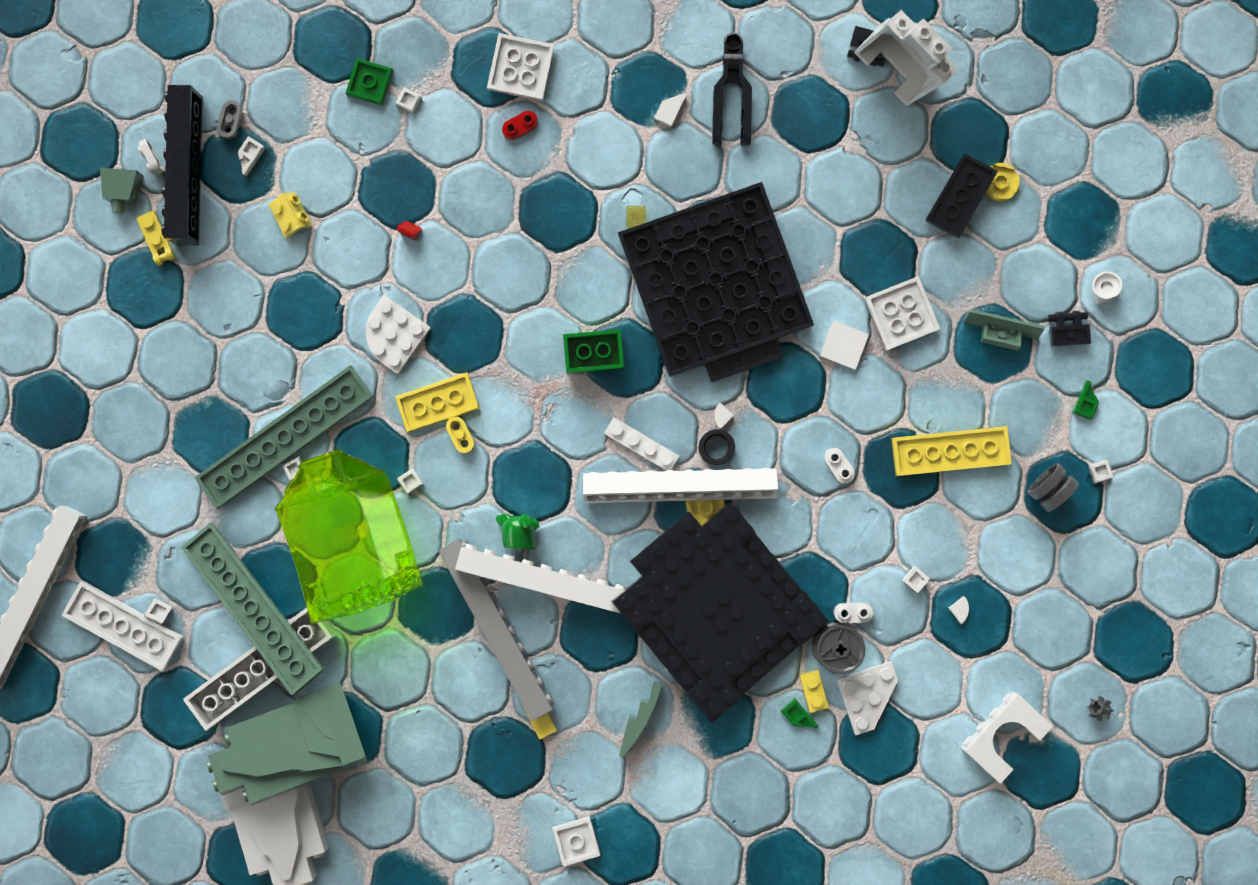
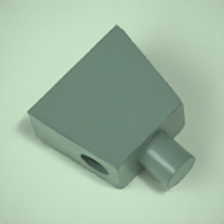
[100,168,143,214]

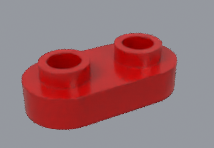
[502,111,538,140]

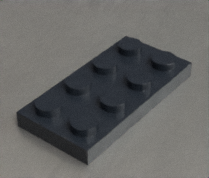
[925,153,998,239]

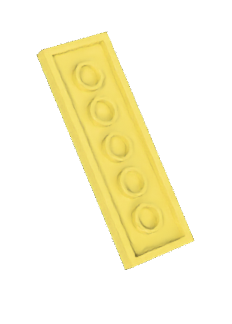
[891,426,1012,476]

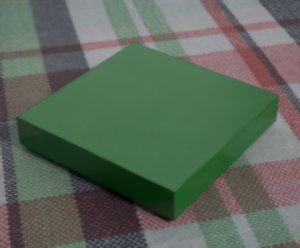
[345,58,393,106]

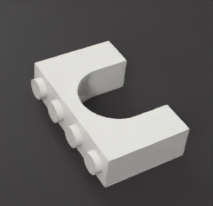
[962,692,1053,784]

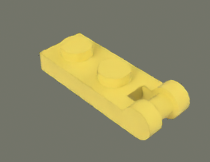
[136,210,176,266]

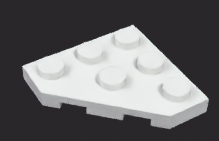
[836,661,898,735]

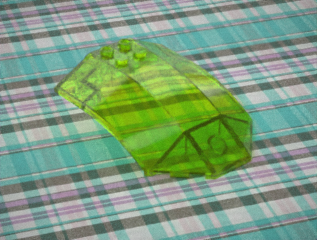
[274,449,423,624]

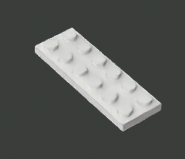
[62,581,183,671]

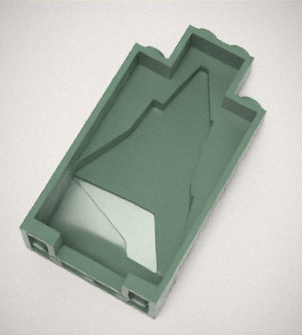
[206,682,367,806]

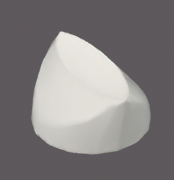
[1092,272,1122,304]

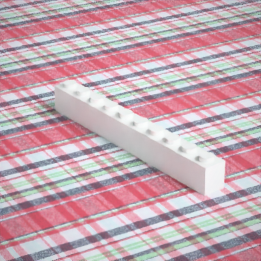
[583,468,778,503]
[0,506,87,689]
[455,544,627,613]

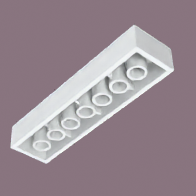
[183,604,337,731]

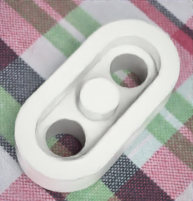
[138,139,164,176]
[824,448,855,483]
[833,603,873,623]

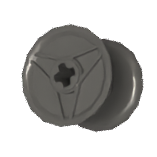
[812,622,866,674]

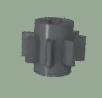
[1087,696,1114,722]

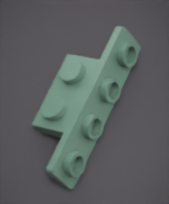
[964,309,1044,351]

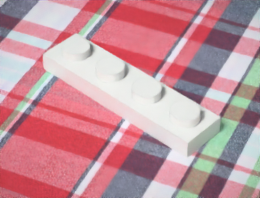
[604,417,679,471]

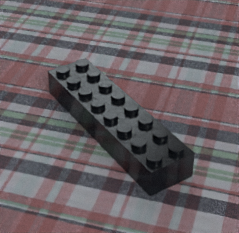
[161,85,203,246]

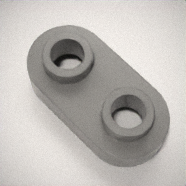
[217,101,243,139]

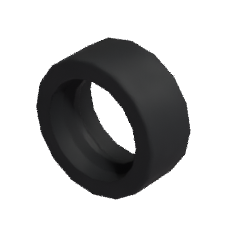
[698,429,735,466]

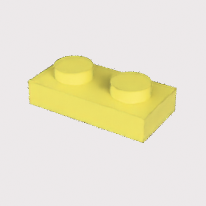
[799,669,829,713]

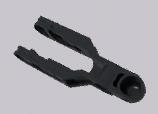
[712,33,752,145]

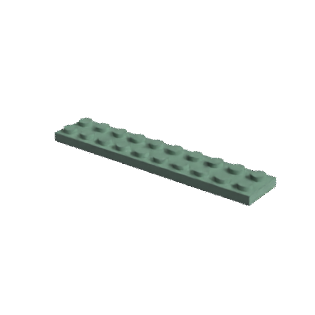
[194,365,374,509]
[181,522,325,696]

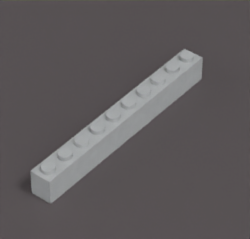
[438,539,554,721]

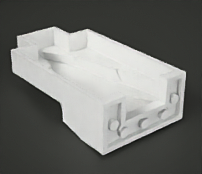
[854,10,958,106]
[213,774,329,885]

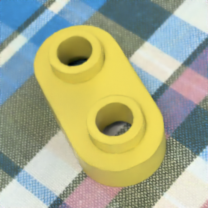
[446,417,475,453]

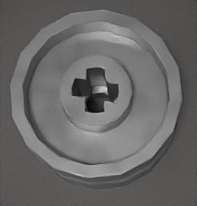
[1027,463,1079,512]

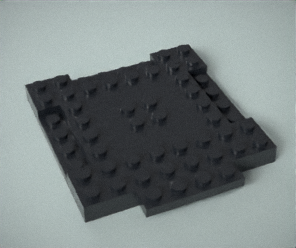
[618,182,814,383]
[611,502,829,723]

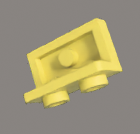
[268,193,311,238]

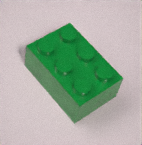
[563,329,624,375]

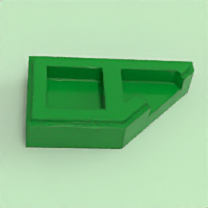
[1072,380,1099,420]
[780,698,819,728]

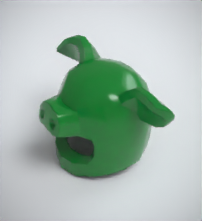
[496,514,540,549]

